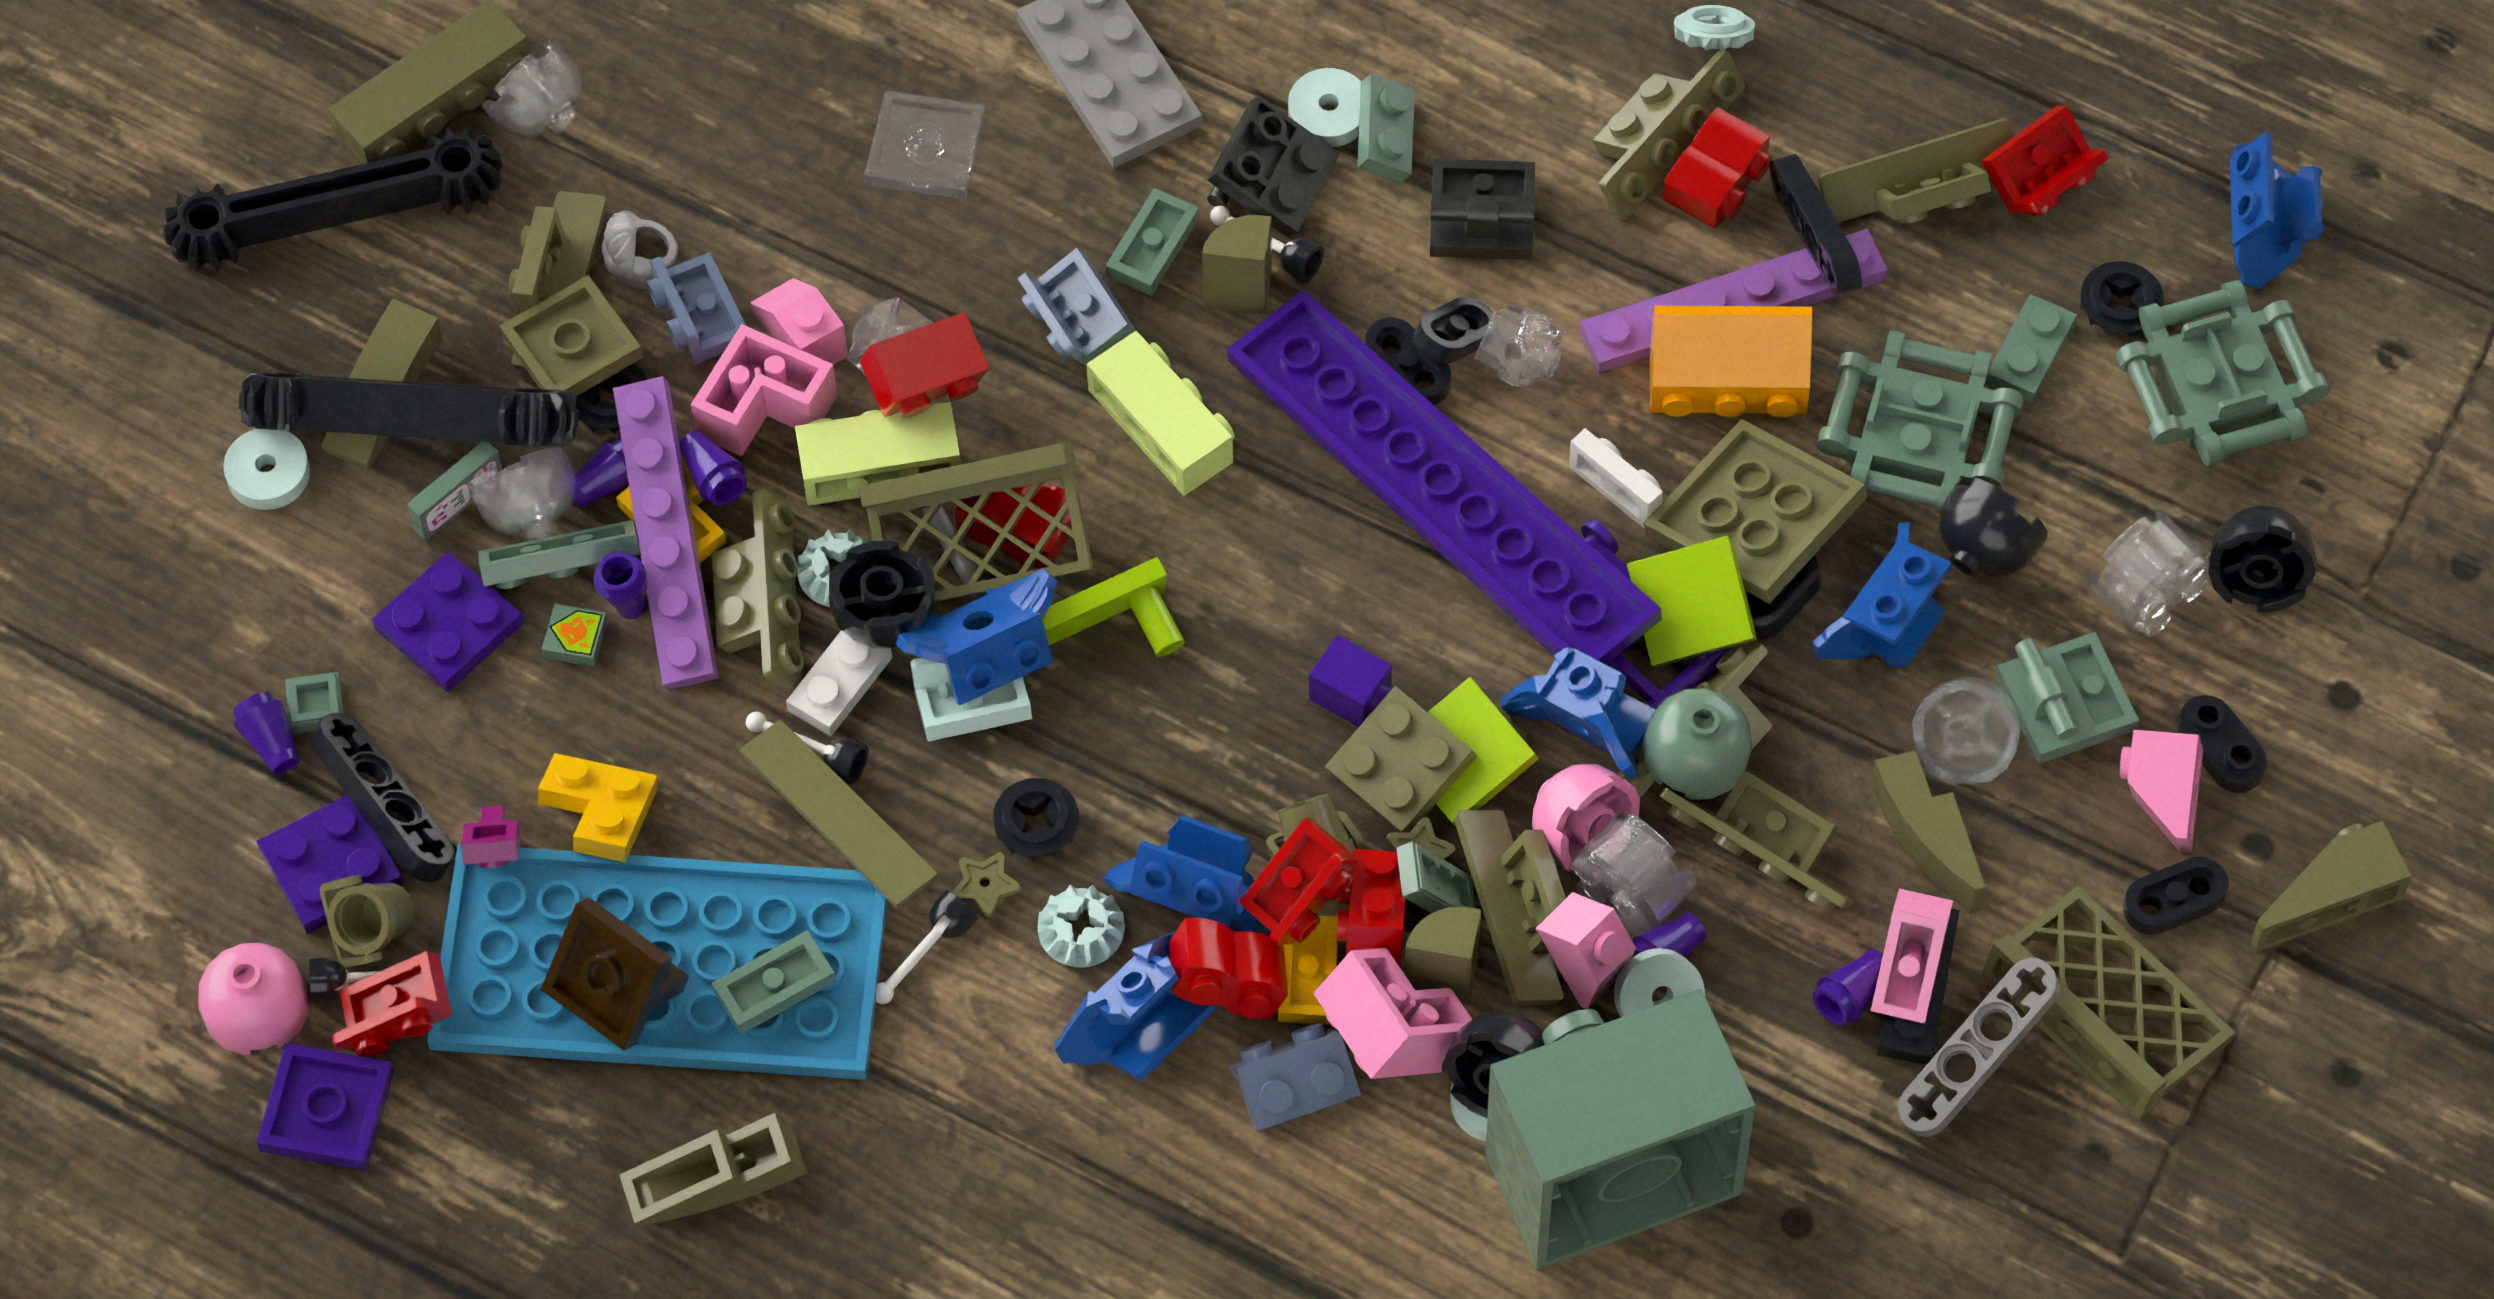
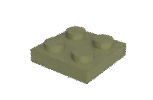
[499,275,644,396]
[1325,686,1477,833]

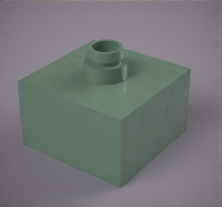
[1485,989,1755,1270]

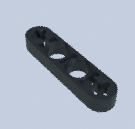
[1769,154,1862,296]
[312,713,454,882]

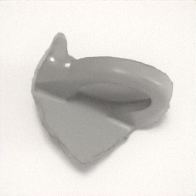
[601,210,678,289]

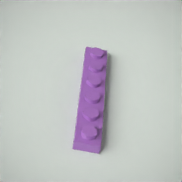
[1580,229,1888,373]
[613,376,719,690]

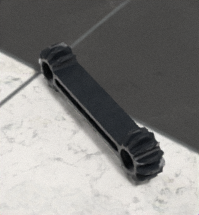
[163,126,502,272]
[239,372,578,447]

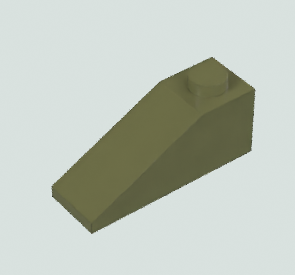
[2250,821,2412,953]

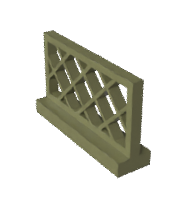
[858,443,1094,603]
[1982,885,2236,1121]

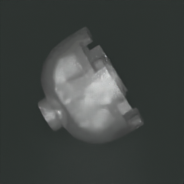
[482,38,583,138]
[468,446,576,541]
[1912,676,2021,786]

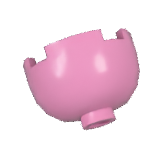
[1532,764,1640,874]
[198,943,310,1055]

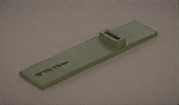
[739,719,938,909]

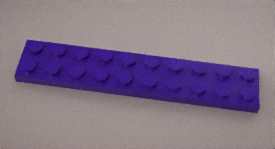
[1226,289,1662,665]

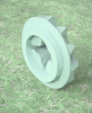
[1674,5,1755,51]
[797,529,870,607]
[1038,884,1125,968]

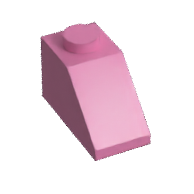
[749,278,848,365]
[2120,730,2203,854]
[1871,888,1953,1024]
[1536,892,1636,1009]

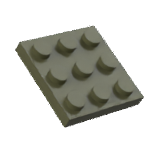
[1643,419,1868,604]

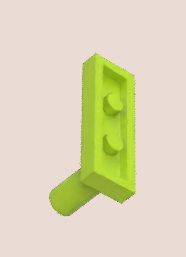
[1042,557,1185,657]

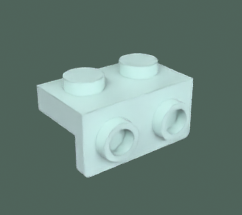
[910,658,1032,742]

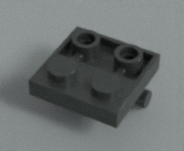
[1207,95,1340,238]
[1430,159,1535,260]

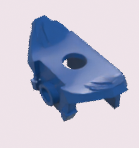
[2230,132,2325,290]
[1813,522,1952,667]
[896,568,1058,706]
[1501,647,1655,779]
[1103,815,1271,936]
[1054,932,1217,1081]

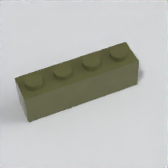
[327,0,533,165]

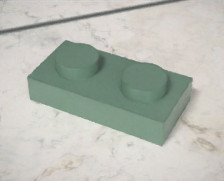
[1357,73,1415,183]
[1106,188,1200,296]
[1985,294,2077,404]
[712,930,836,1035]

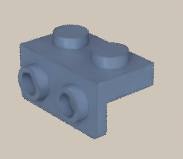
[1018,248,1136,367]
[646,252,746,365]
[1229,1023,1361,1131]

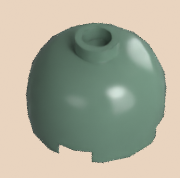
[1642,688,1752,800]

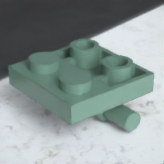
[1995,632,2139,764]

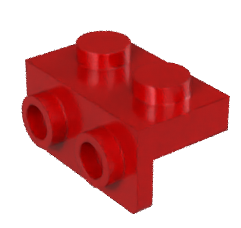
[1981,105,2109,216]
[1238,818,1359,945]
[332,951,452,1057]

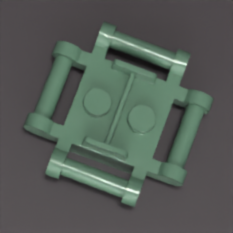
[2115,280,2330,466]
[1816,330,2024,513]

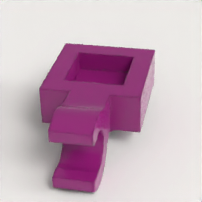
[461,805,521,868]

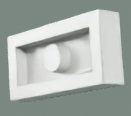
[1569,428,1663,529]
[786,630,892,737]

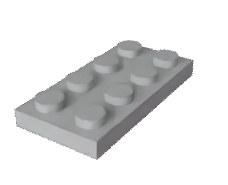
[1016,0,1202,169]

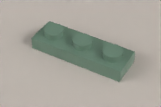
[478,520,640,589]

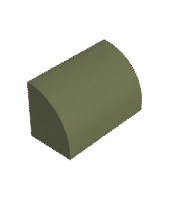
[1202,215,1272,314]
[1405,907,1481,1005]

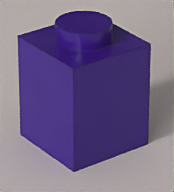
[1309,634,1393,727]

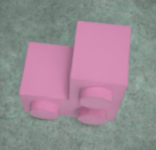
[691,324,838,457]
[1314,948,1472,1079]

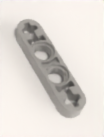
[1898,958,2060,1137]

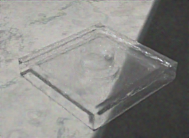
[864,90,986,199]

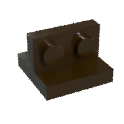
[540,897,689,1051]

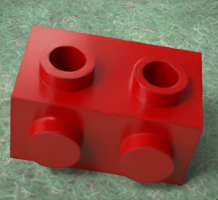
[860,312,990,418]
[1336,849,1405,969]

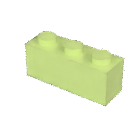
[1087,331,1235,496]
[795,402,961,506]

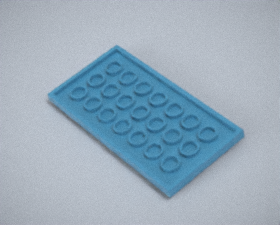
[427,844,888,1080]

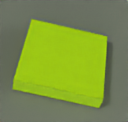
[1627,535,1757,668]
[1428,677,1539,827]

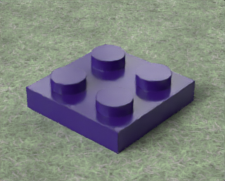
[372,551,524,692]
[256,795,404,934]
[256,1043,395,1171]

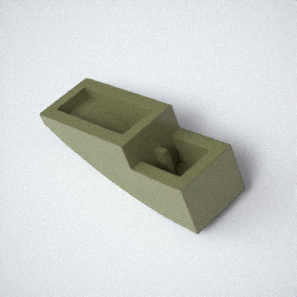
[322,298,443,470]
[1870,750,1986,913]
[619,1113,808,1226]

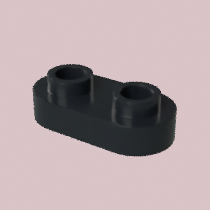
[1413,297,1498,363]
[1365,317,1451,405]
[1745,556,1821,639]
[2178,695,2267,793]
[2123,856,2229,935]

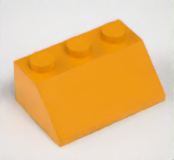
[1649,305,1812,418]

